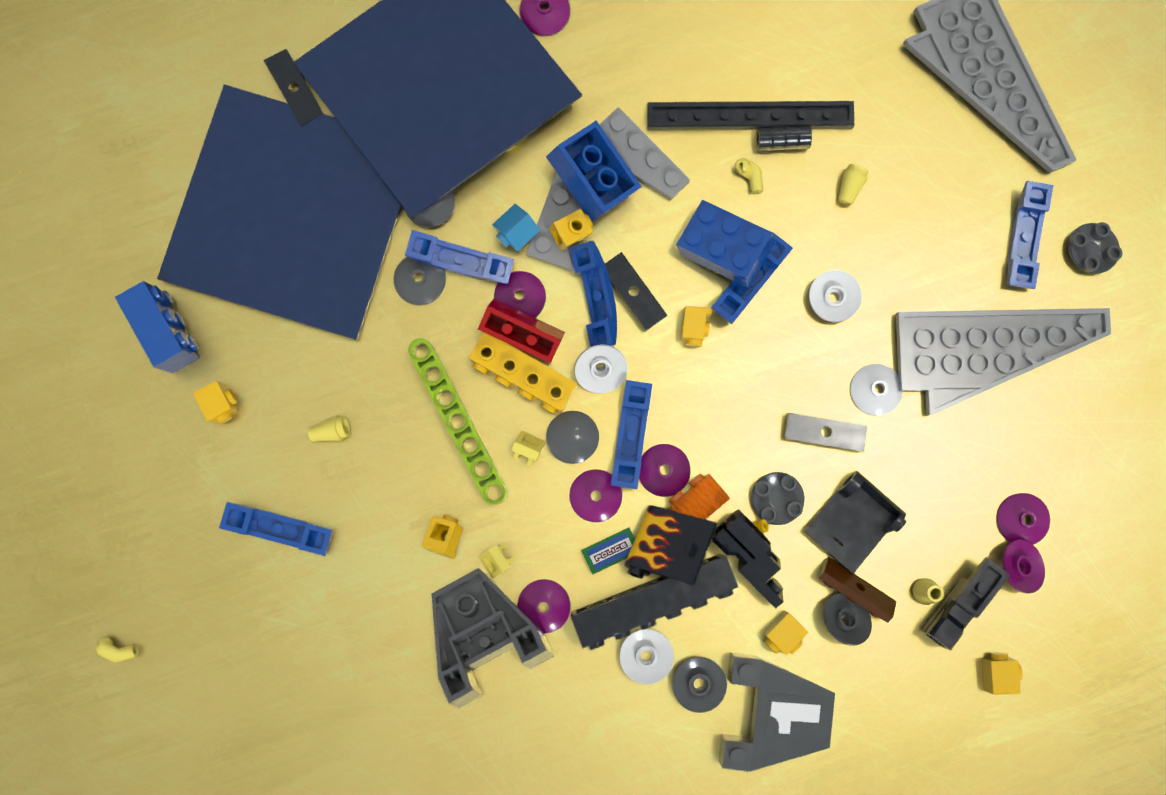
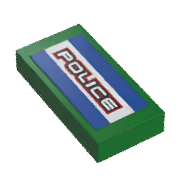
[581,527,635,575]

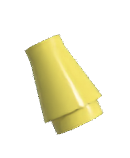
[837,164,868,205]
[308,415,350,442]
[913,578,944,605]

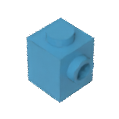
[492,204,541,252]

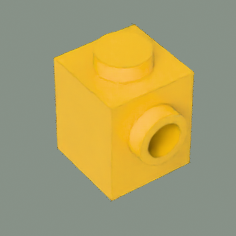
[548,209,593,251]
[192,381,239,425]
[763,610,809,655]
[982,653,1023,695]

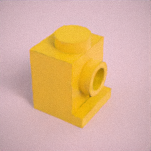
[680,306,712,347]
[421,515,464,559]

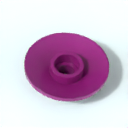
[519,0,570,36]
[494,271,546,318]
[639,444,691,497]
[569,469,622,522]
[996,493,1051,545]
[1002,540,1045,594]
[517,579,571,634]

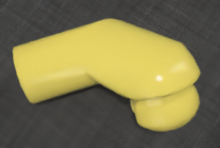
[735,158,763,194]
[95,637,138,663]

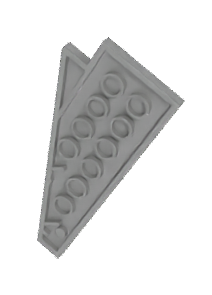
[903,0,1077,173]
[896,308,1111,416]

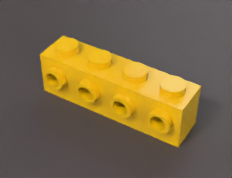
[469,332,577,414]

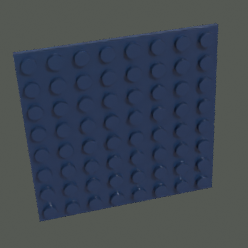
[293,0,582,219]
[157,84,401,340]

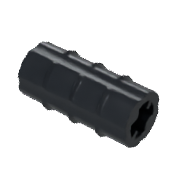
[756,124,812,151]

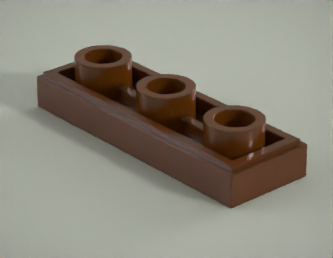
[819,557,897,623]

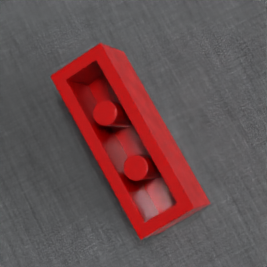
[478,299,565,363]

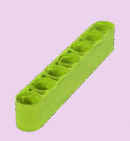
[408,338,508,505]

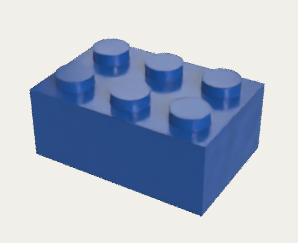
[546,121,642,222]
[676,200,775,288]
[115,281,200,373]

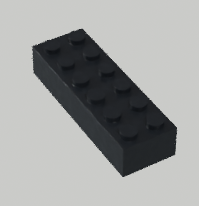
[571,554,739,650]

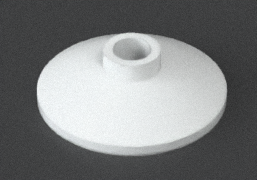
[809,270,862,322]
[575,344,628,393]
[850,364,903,416]
[620,629,674,684]

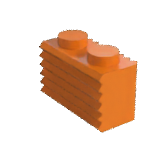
[667,473,730,520]

